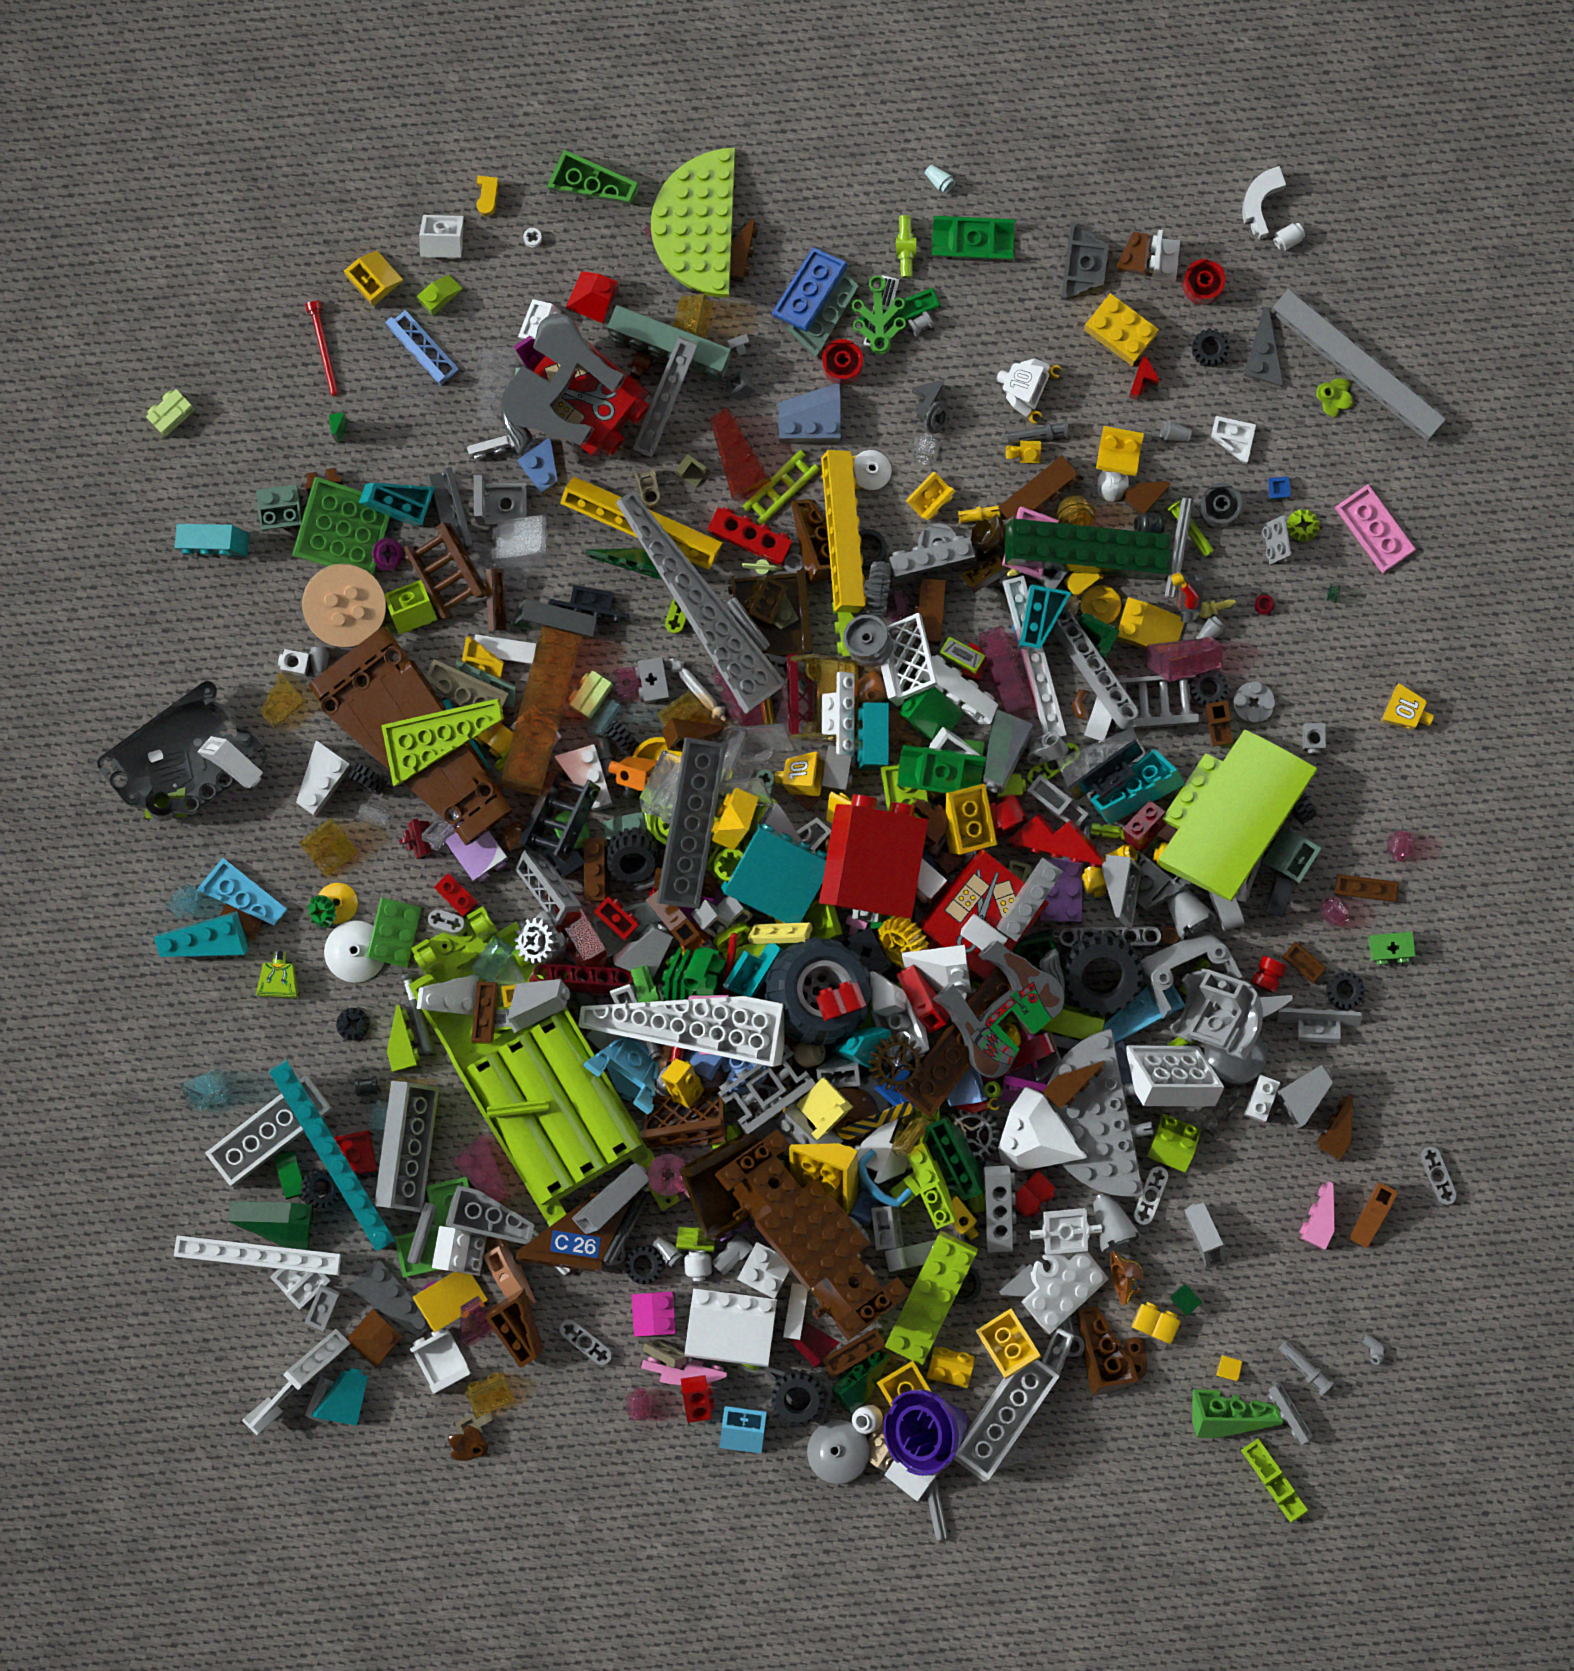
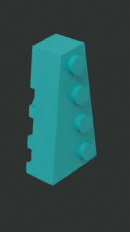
[153,911,249,957]

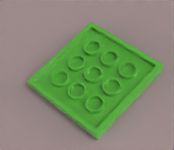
[292,477,390,576]

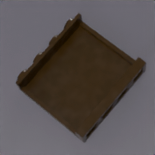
[728,570,812,657]
[678,1133,758,1240]

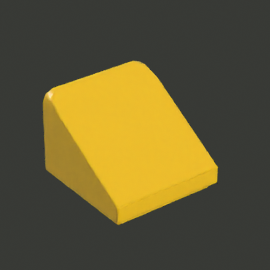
[1216,1355,1242,1382]

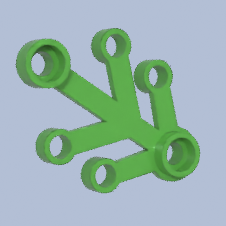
[852,275,906,355]

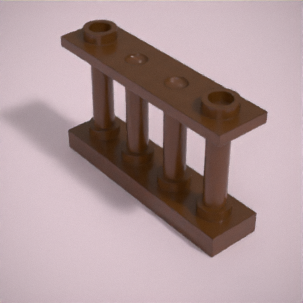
[404,523,487,619]

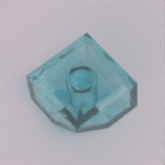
[179,1068,233,1111]

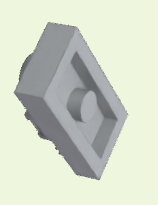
[305,1284,340,1332]

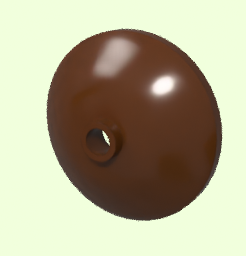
[831,1087,879,1144]

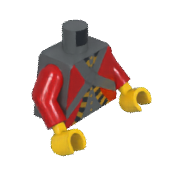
[1167,572,1205,623]

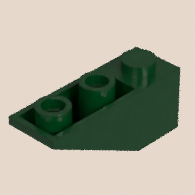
[830,1350,890,1413]

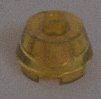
[1056,495,1096,526]

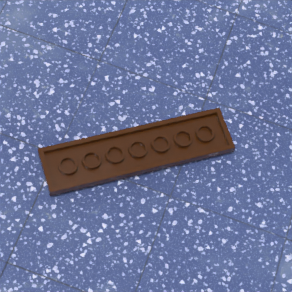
[898,966,1012,1118]

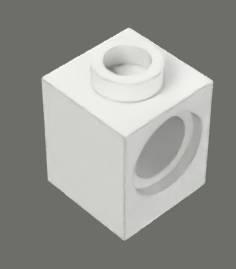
[278,649,310,677]

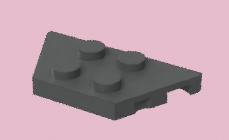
[1061,222,1109,300]

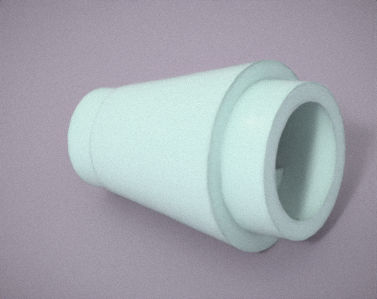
[925,165,955,193]

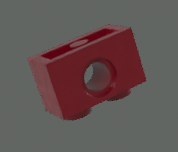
[1122,800,1167,852]

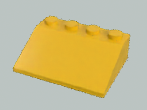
[789,1143,858,1216]

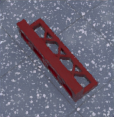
[787,654,814,738]

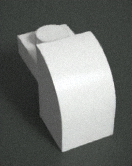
[1084,696,1118,742]

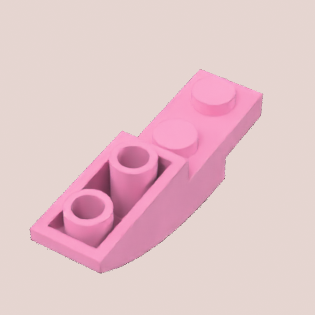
[641,1357,727,1385]

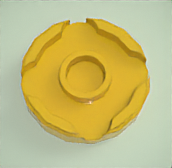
[1080,585,1121,624]

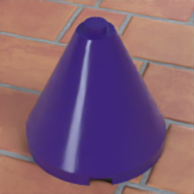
[883,1389,970,1476]

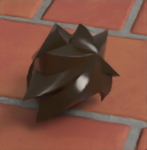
[970,514,1015,562]

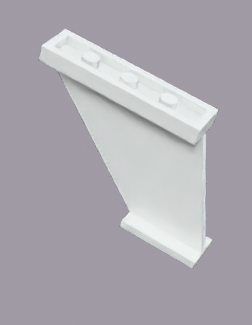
[242,1329,350,1435]

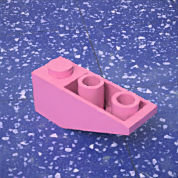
[1299,1182,1335,1250]

